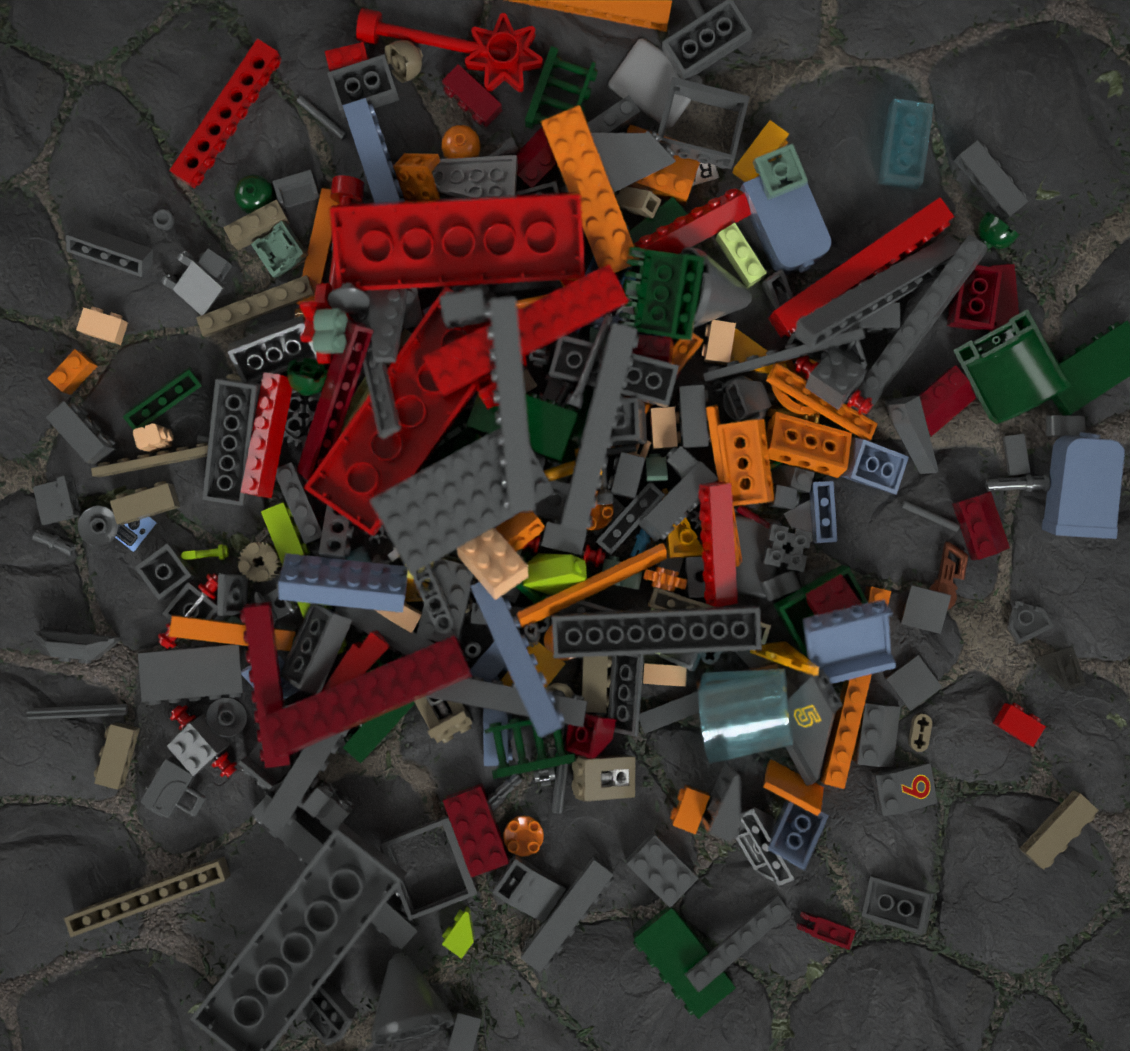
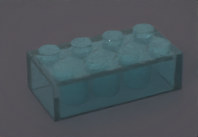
[878,98,934,189]

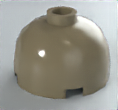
[385,40,423,83]

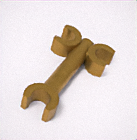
[767,405,820,424]

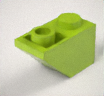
[442,906,475,959]

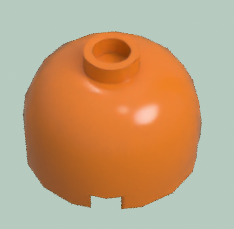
[442,125,481,159]

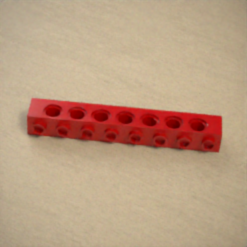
[169,38,281,189]

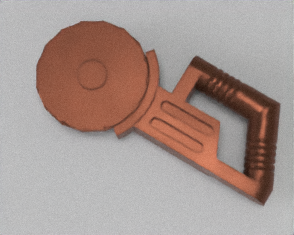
[929,542,969,610]

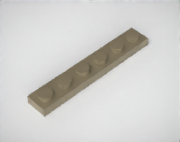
[196,275,315,337]
[91,443,208,478]

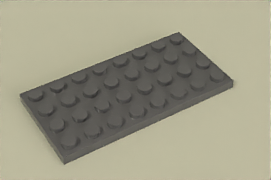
[370,428,554,574]

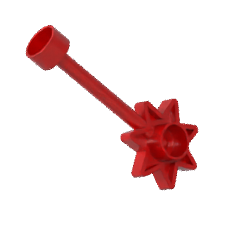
[356,8,543,93]
[300,175,365,364]

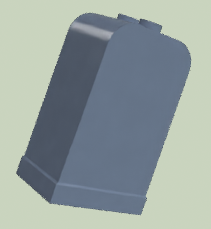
[740,176,831,275]
[1042,432,1124,539]

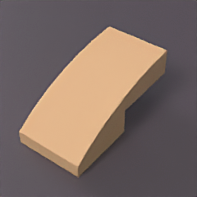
[643,663,687,686]

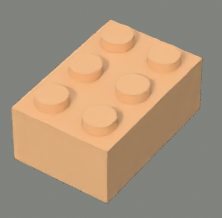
[457,527,528,600]

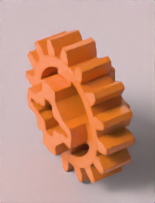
[643,567,688,592]

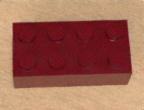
[443,783,510,878]

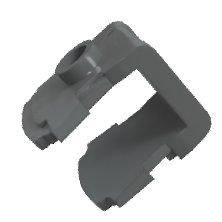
[255,581,299,624]

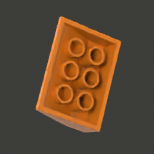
[627,124,700,206]

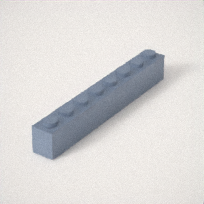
[470,582,564,738]

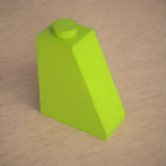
[523,553,587,596]

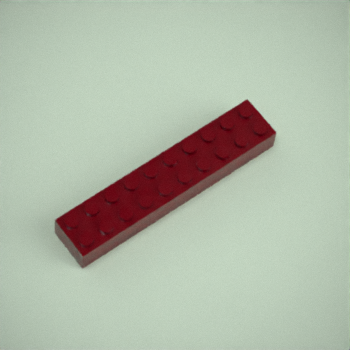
[261,636,472,758]

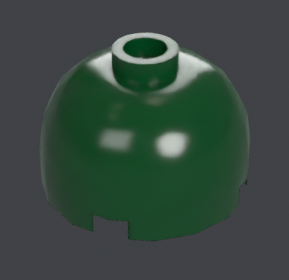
[234,174,276,214]
[978,211,1019,249]
[287,358,329,396]

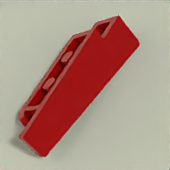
[320,630,389,693]

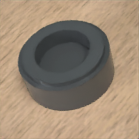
[153,209,175,230]

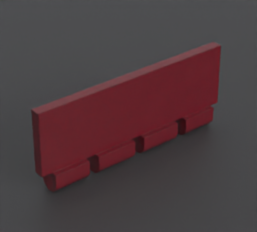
[989,264,1019,333]

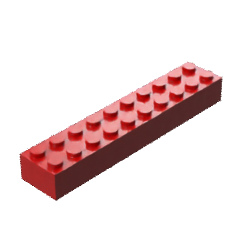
[768,197,954,338]
[423,264,628,397]

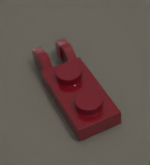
[796,911,856,950]

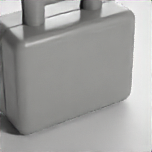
[608,39,702,128]

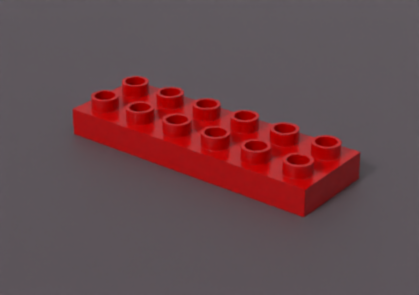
[329,192,585,291]
[304,286,491,536]

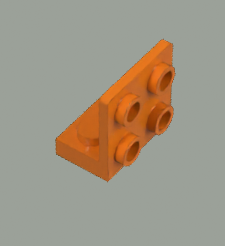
[393,153,440,201]

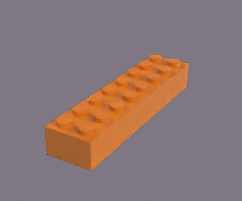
[541,105,639,273]

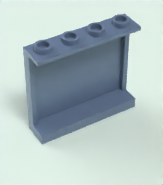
[803,599,896,684]

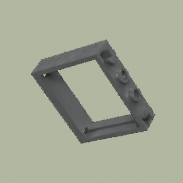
[658,77,750,169]
[379,815,479,921]

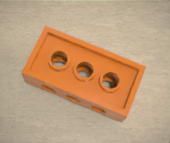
[766,412,852,478]
[718,419,774,506]

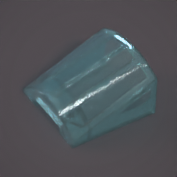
[698,669,794,763]

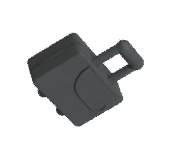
[141,757,206,818]

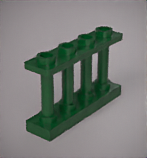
[525,46,598,130]
[484,717,576,779]

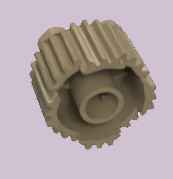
[238,542,283,582]

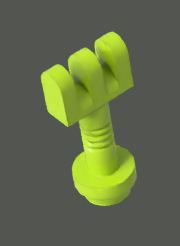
[181,544,229,560]

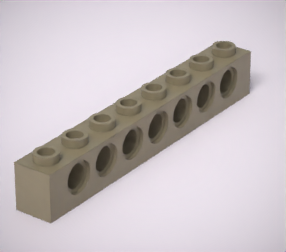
[64,857,231,937]

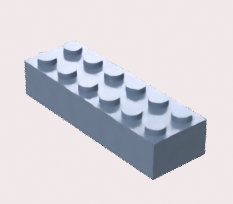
[343,98,404,203]
[279,553,408,613]

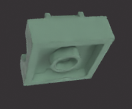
[753,143,808,200]
[251,221,308,278]

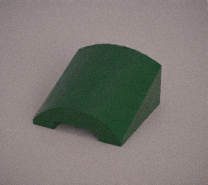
[953,309,1071,425]

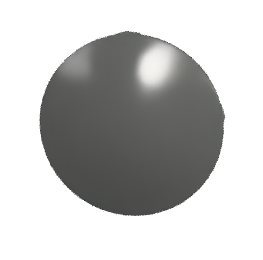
[328,283,370,314]

